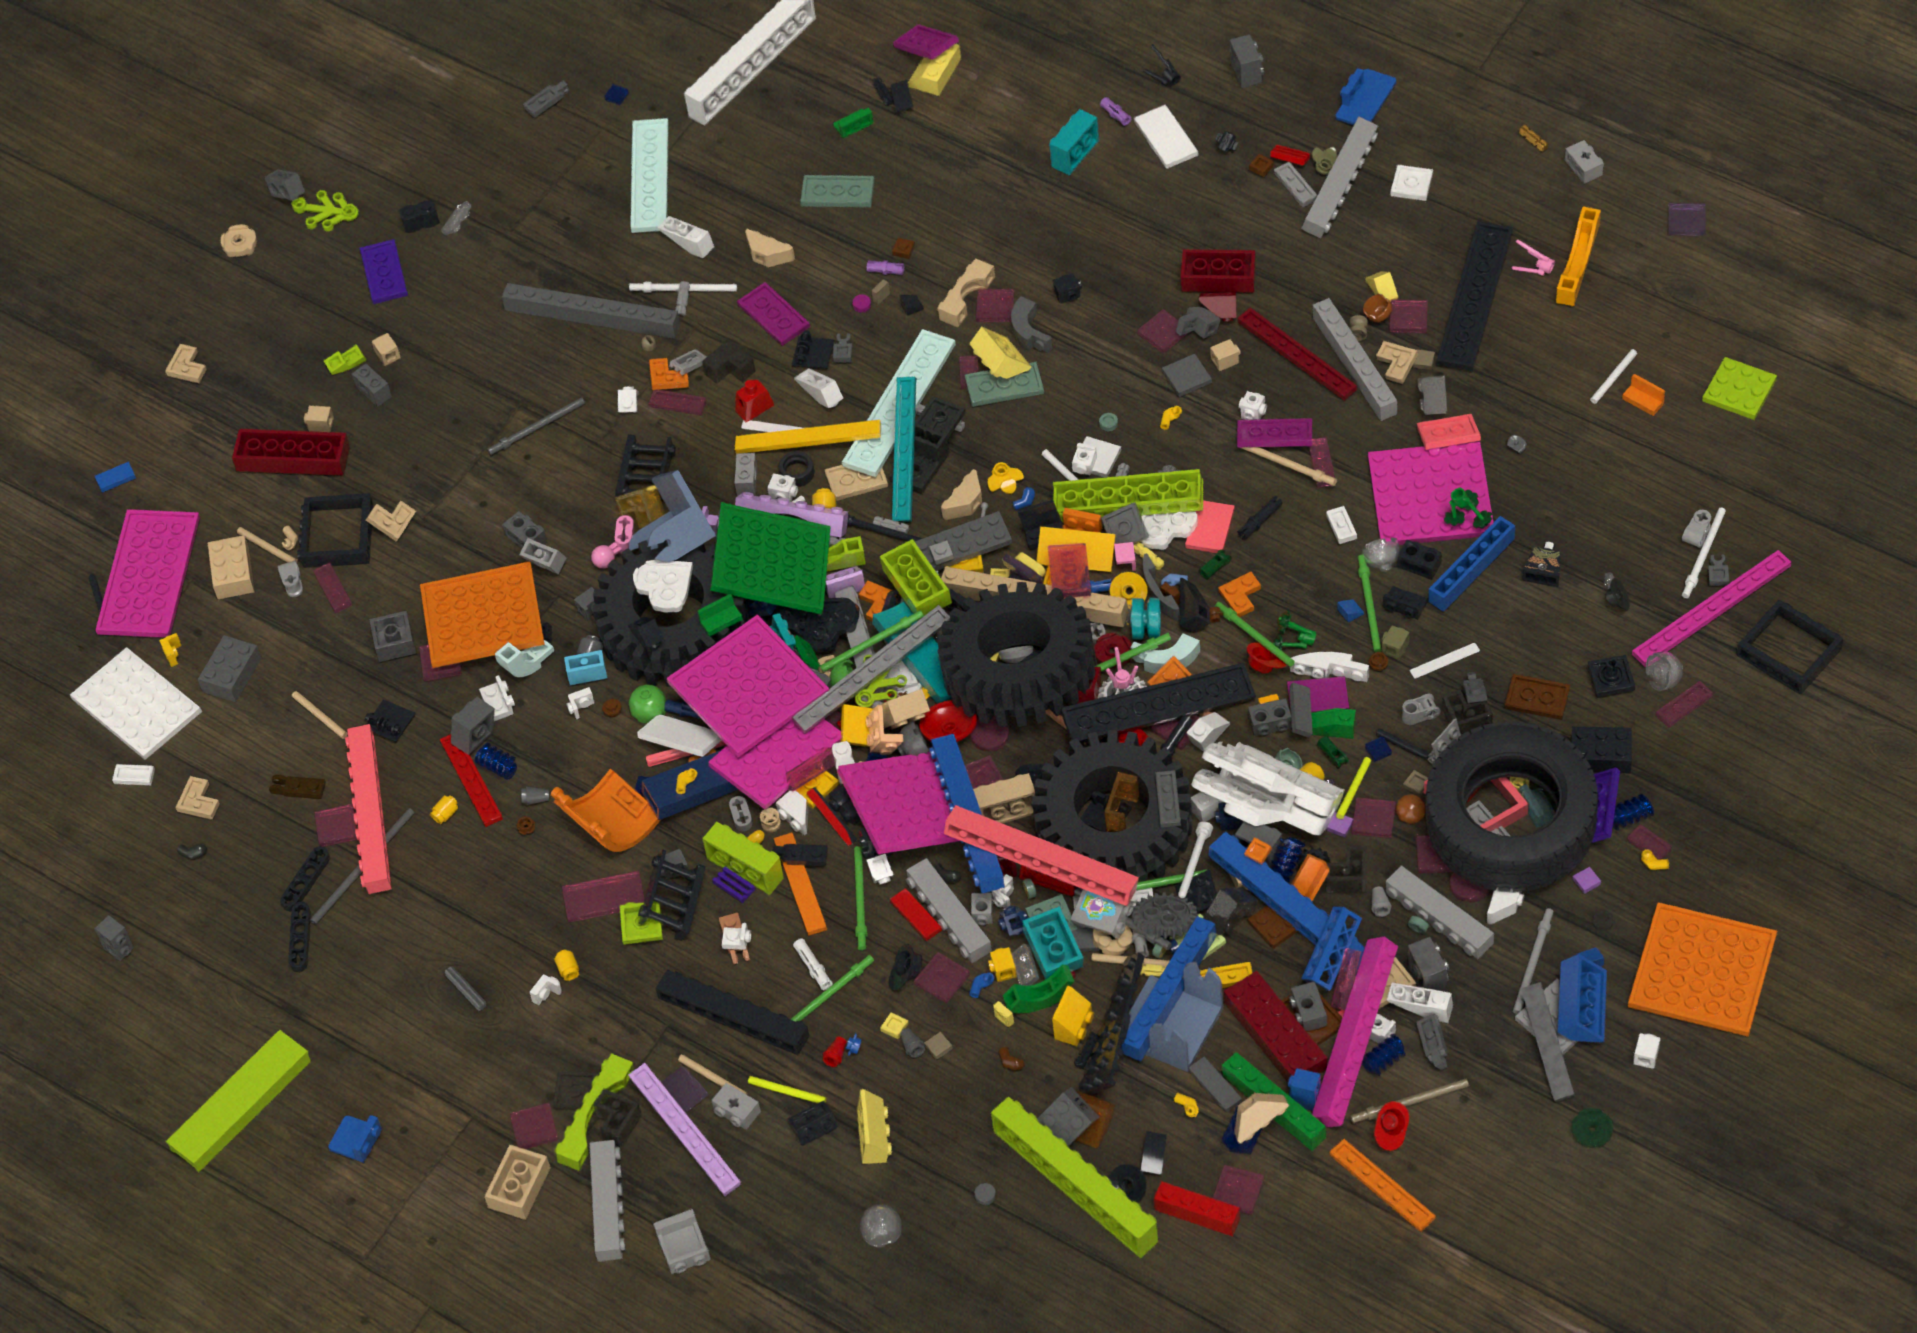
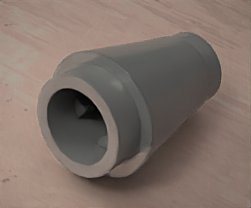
[521,786,549,805]
[900,1028,925,1058]

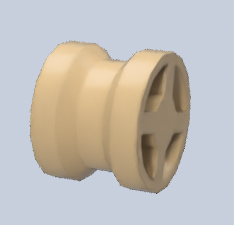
[760,808,781,832]

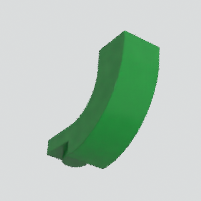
[1003,964,1074,1013]

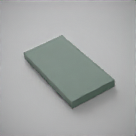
[800,175,875,207]
[965,362,1044,407]

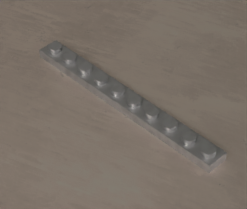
[792,605,951,734]

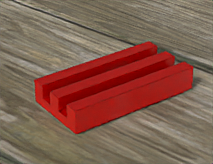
[1270,145,1310,165]

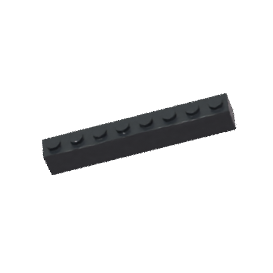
[655,970,809,1055]

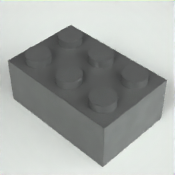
[198,635,262,702]

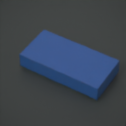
[95,462,136,492]

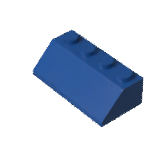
[1558,954,1607,1042]

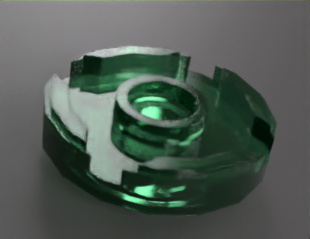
[1572,1108,1613,1148]

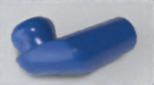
[1012,487,1035,511]
[969,972,994,998]

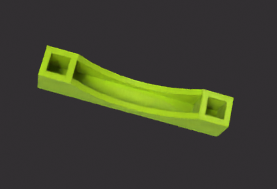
[827,536,866,571]
[555,1053,634,1171]

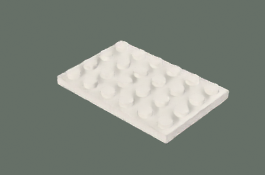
[70,647,202,760]

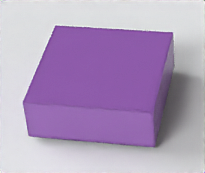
[1327,813,1353,838]
[1573,867,1601,894]

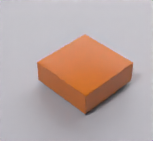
[1244,837,1272,865]

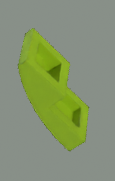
[324,345,366,375]

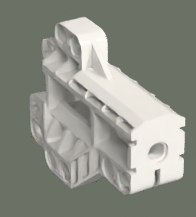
[1191,742,1345,835]

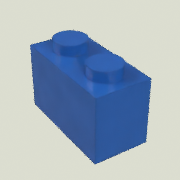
[1288,1068,1321,1111]

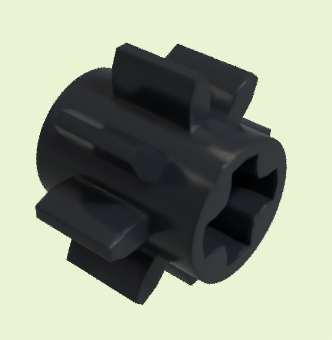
[1215,130,1238,152]

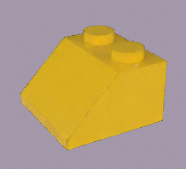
[1052,986,1094,1046]

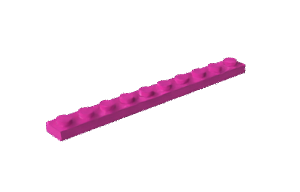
[1632,550,1791,667]

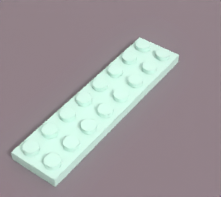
[631,118,668,233]

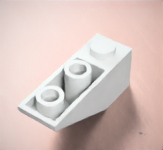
[658,216,714,258]
[1387,983,1453,1023]

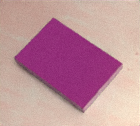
[1287,676,1349,713]

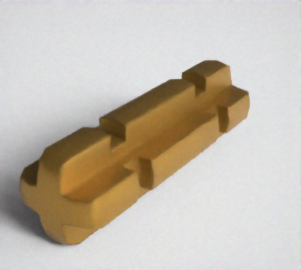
[1519,125,1548,152]

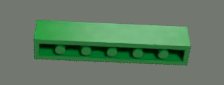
[1222,1052,1326,1151]

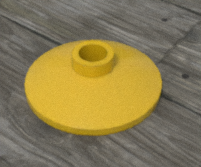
[1110,572,1148,610]

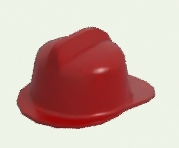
[1247,643,1287,674]
[1374,1101,1409,1151]

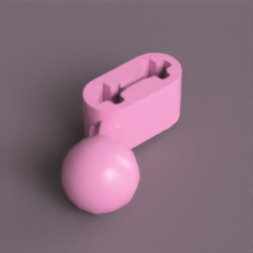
[591,515,634,568]

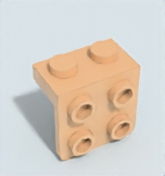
[866,705,903,755]

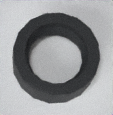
[778,451,815,487]

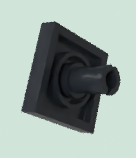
[1588,655,1635,697]

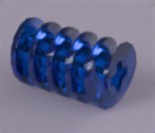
[474,743,517,780]
[1613,794,1654,830]
[1269,837,1305,882]
[1361,1033,1406,1076]

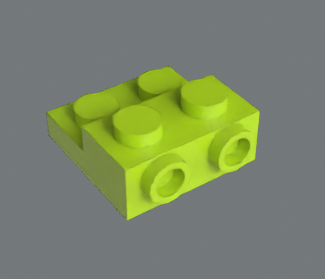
[620,901,663,944]

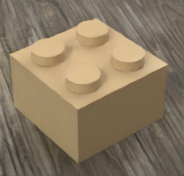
[881,689,930,729]

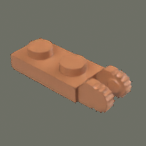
[719,912,750,964]

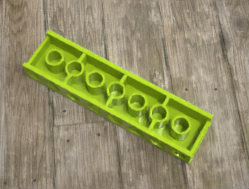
[1053,469,1203,523]
[166,1030,311,1172]

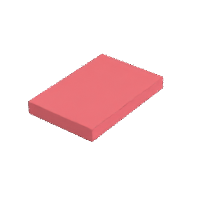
[1417,414,1481,450]
[1185,501,1235,553]

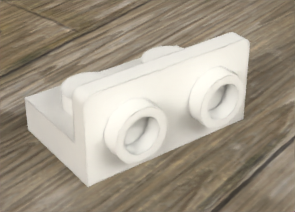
[479,675,515,721]

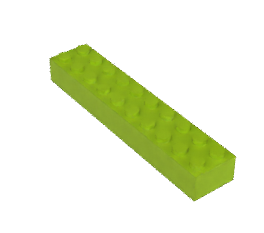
[991,1097,1158,1258]

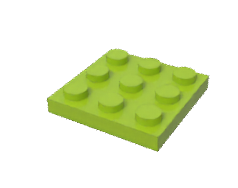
[1702,357,1777,420]

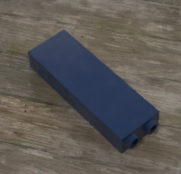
[642,749,738,820]

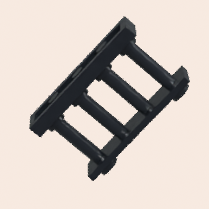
[615,434,676,507]
[638,849,706,941]

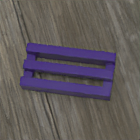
[712,867,755,903]

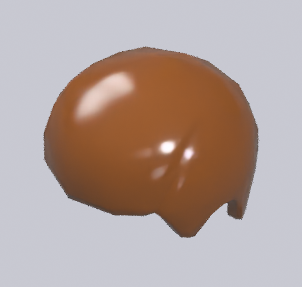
[1363,294,1392,322]
[1395,794,1426,824]

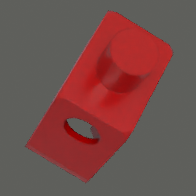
[735,380,774,423]

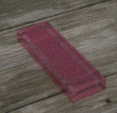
[649,390,707,416]
[1309,437,1336,488]
[313,563,352,613]
[1656,681,1713,728]
[785,747,835,791]
[1331,948,1362,1010]

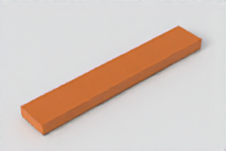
[774,833,827,936]
[1330,1139,1435,1232]

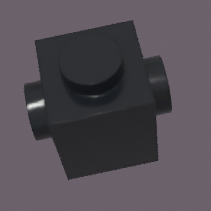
[1053,273,1082,304]

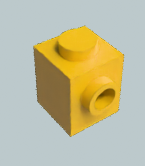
[988,947,1017,982]

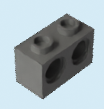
[265,169,305,200]
[502,511,546,548]
[1248,698,1292,736]
[94,915,134,961]

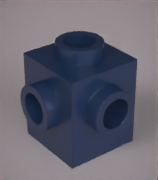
[998,905,1028,936]

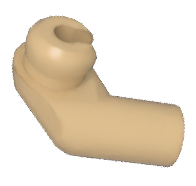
[282,526,298,550]

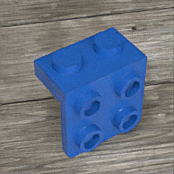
[328,1115,382,1163]

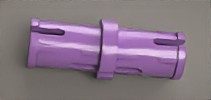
[1100,97,1131,126]
[867,260,904,275]

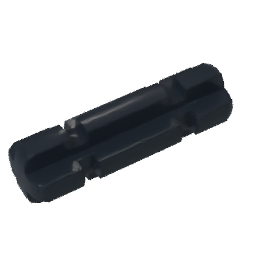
[873,77,894,106]
[1074,1032,1099,1069]

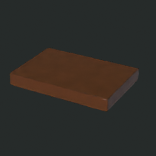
[1505,674,1571,720]
[1281,983,1343,1046]

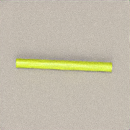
[1336,757,1371,819]
[748,1076,826,1103]

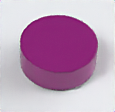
[853,294,871,313]

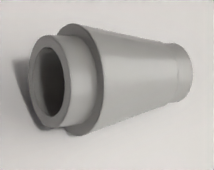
[1372,887,1391,917]

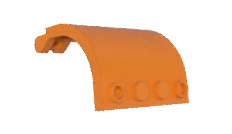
[551,769,661,852]

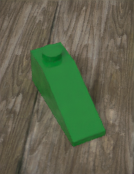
[1311,708,1356,739]

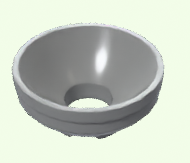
[998,646,1033,664]

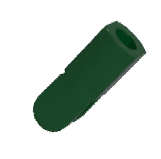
[1199,549,1232,580]
[1317,736,1349,768]

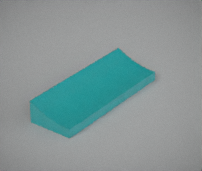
[872,602,952,704]

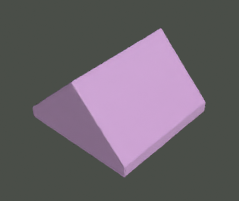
[825,566,865,598]

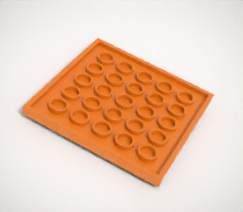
[420,561,545,668]
[1628,902,1777,1037]

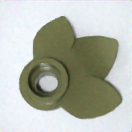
[1312,147,1337,175]

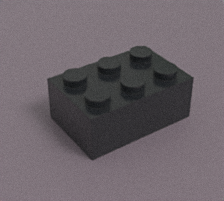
[1571,726,1632,774]

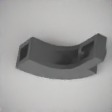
[1011,296,1052,353]

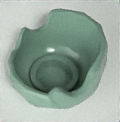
[1275,748,1303,769]

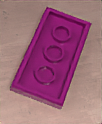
[893,24,959,60]
[737,282,810,346]
[1237,418,1312,448]

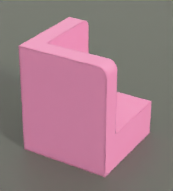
[1114,542,1136,571]

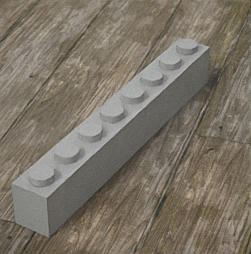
[1302,117,1378,238]
[1313,298,1397,421]

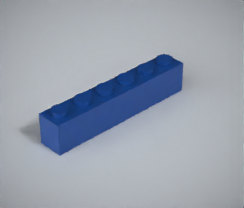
[1429,516,1515,612]

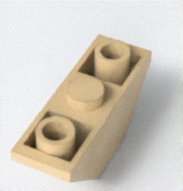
[745,229,795,267]
[941,469,982,520]
[1234,1093,1289,1144]

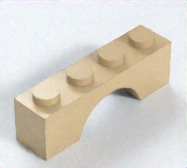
[938,258,995,327]

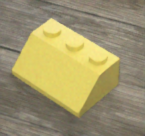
[908,44,961,96]
[970,327,1031,379]
[857,1089,891,1164]

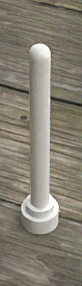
[1178,821,1213,898]

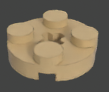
[221,225,257,257]
[1092,925,1133,956]

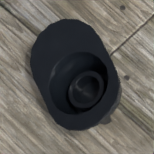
[889,944,923,990]

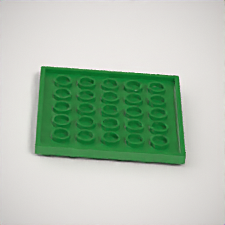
[710,502,831,614]

